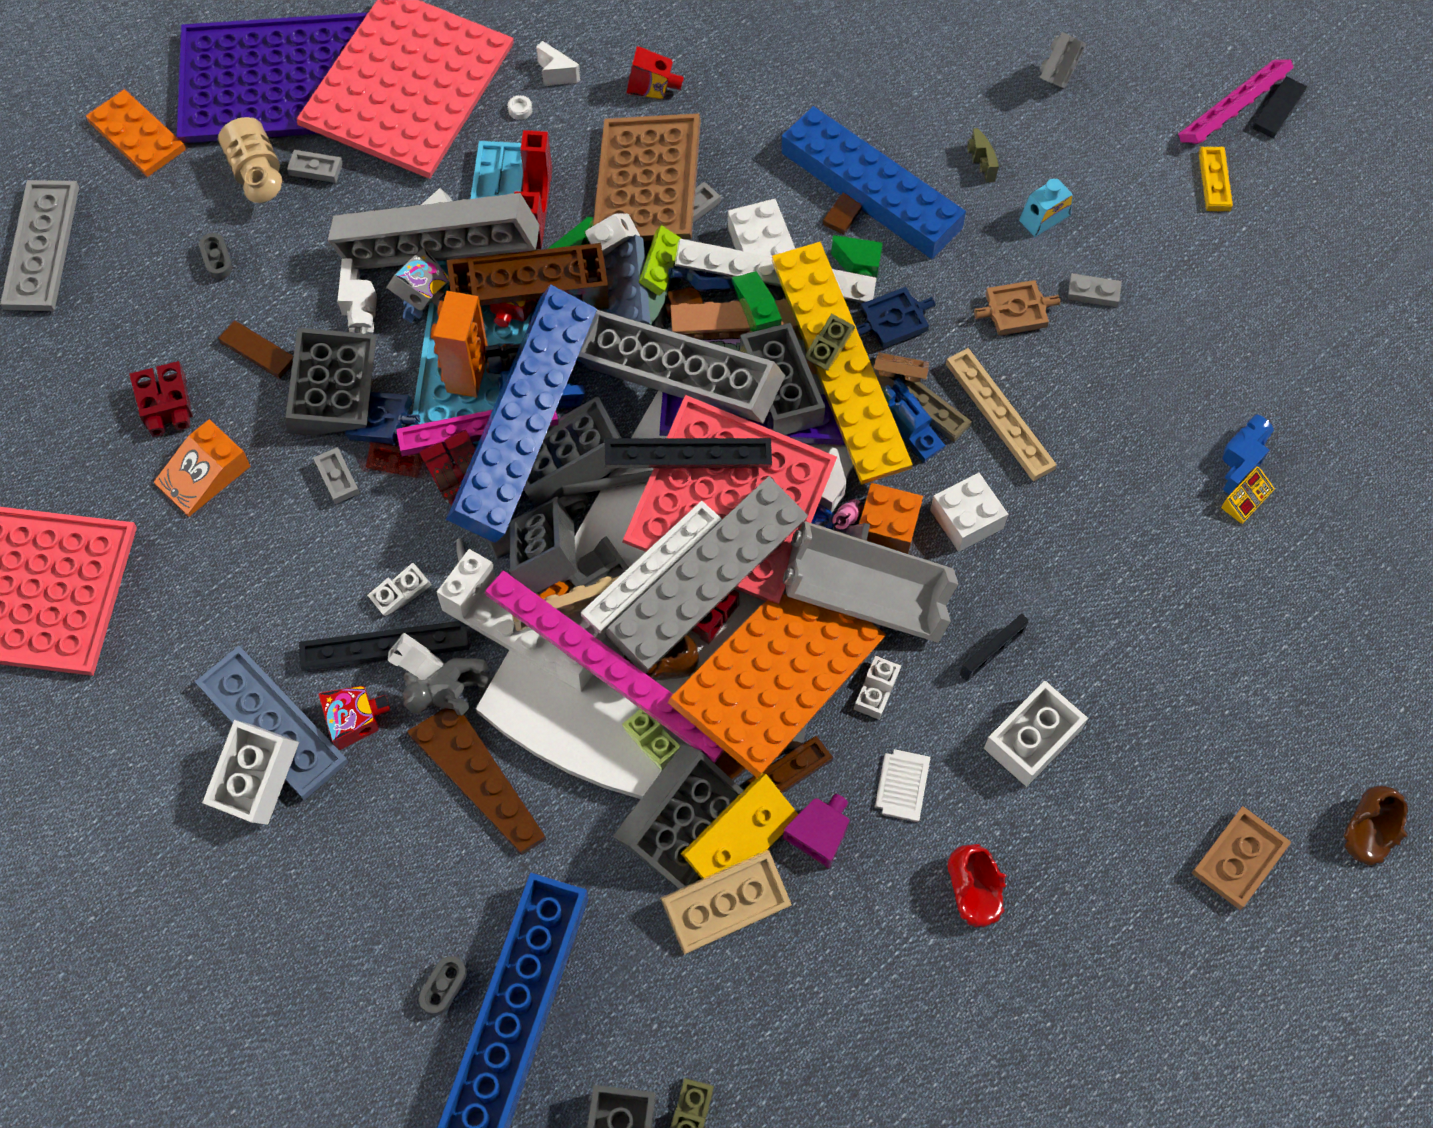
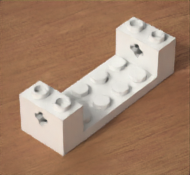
[437,549,612,692]

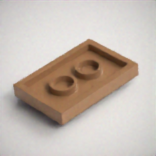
[874,352,929,382]
[1192,806,1291,910]

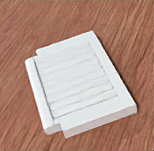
[875,749,930,823]

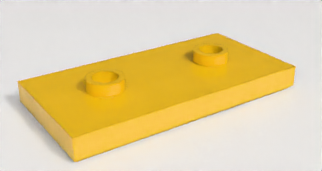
[681,773,798,879]

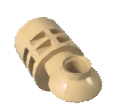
[218,117,282,203]

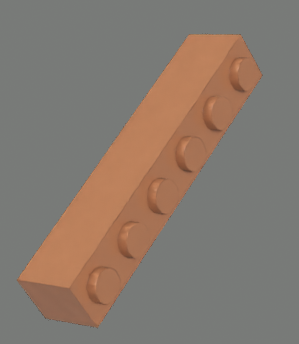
[671,299,803,340]

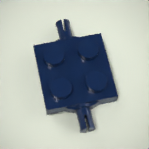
[668,261,734,292]
[856,287,935,348]
[345,392,420,444]

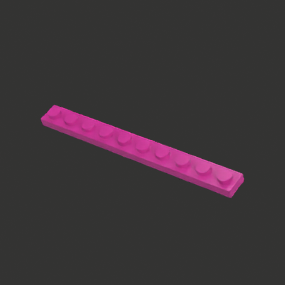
[485,570,724,763]

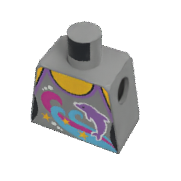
[386,247,449,310]

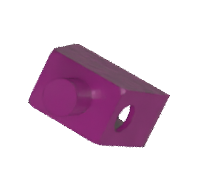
[783,793,850,869]

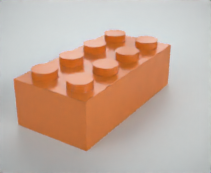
[431,291,488,398]

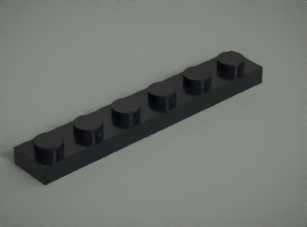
[604,438,772,469]
[299,621,469,671]

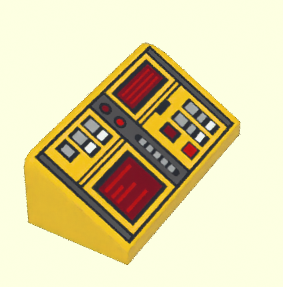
[1221,466,1275,524]

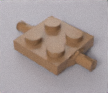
[974,280,1060,336]

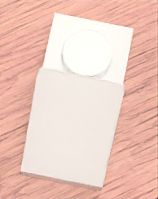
[536,41,580,86]

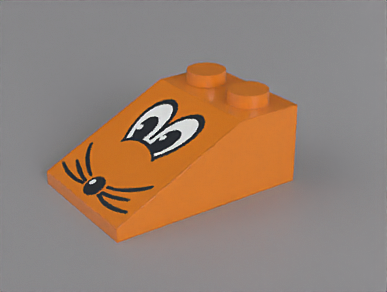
[154,419,251,517]

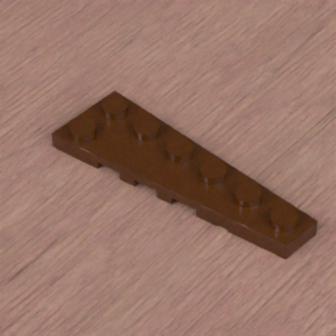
[407,708,546,855]

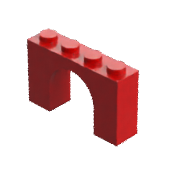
[514,130,552,249]

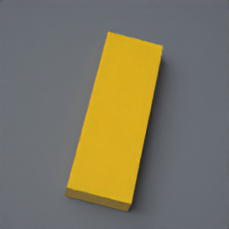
[1199,147,1233,211]

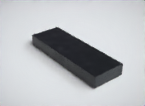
[1253,76,1308,139]
[959,613,1028,681]

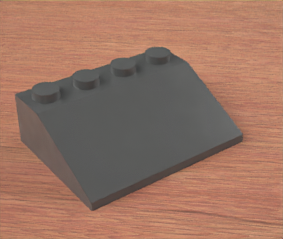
[285,327,376,436]
[524,396,621,507]
[613,743,744,890]

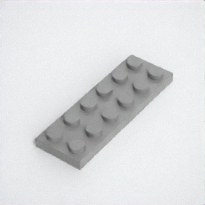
[0,180,79,311]

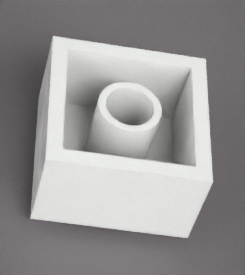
[930,473,1008,552]

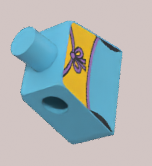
[1019,179,1073,237]

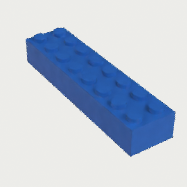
[781,106,966,259]

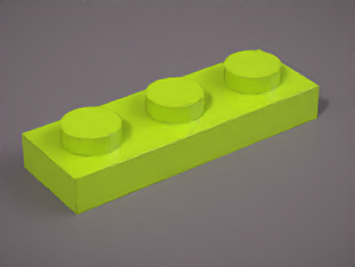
[638,225,682,296]

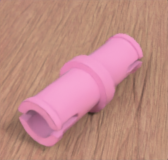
[832,499,863,529]

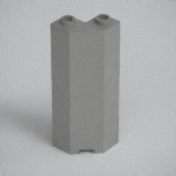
[783,521,958,643]

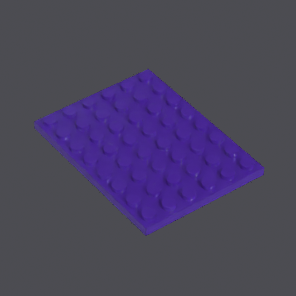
[177,12,369,143]

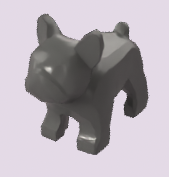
[403,658,491,716]

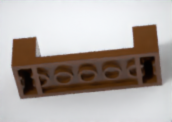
[447,243,609,310]

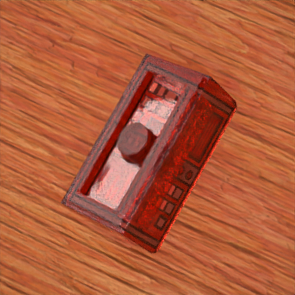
[366,442,423,478]

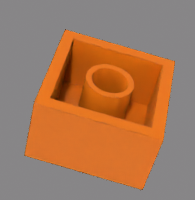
[859,483,923,554]

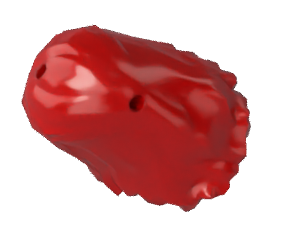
[947,844,1007,928]

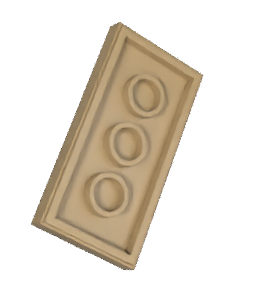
[660,850,792,954]

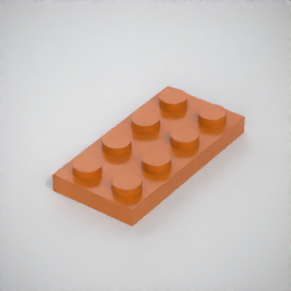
[86,89,186,177]

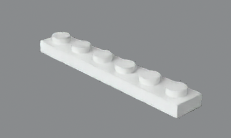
[581,501,722,635]

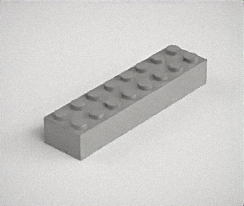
[328,193,540,270]
[577,310,785,423]
[605,476,808,674]

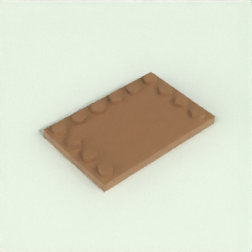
[593,114,701,242]

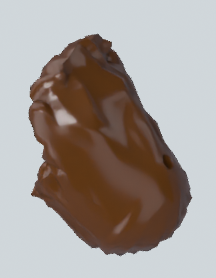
[624,635,699,681]
[1343,785,1408,866]

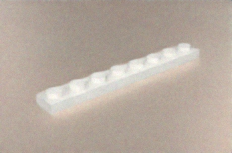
[675,239,876,303]

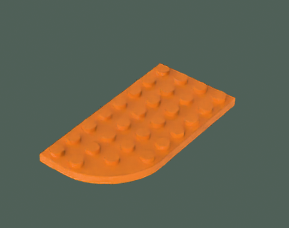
[668,594,886,778]

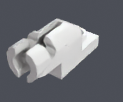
[338,259,377,334]

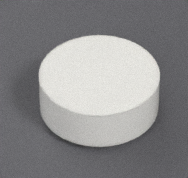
[508,95,532,120]

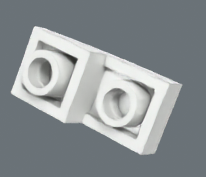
[368,563,432,616]
[853,656,901,720]

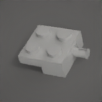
[1040,32,1087,88]

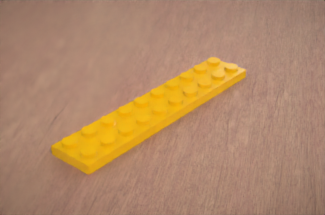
[772,242,913,485]

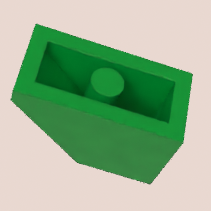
[831,235,883,281]

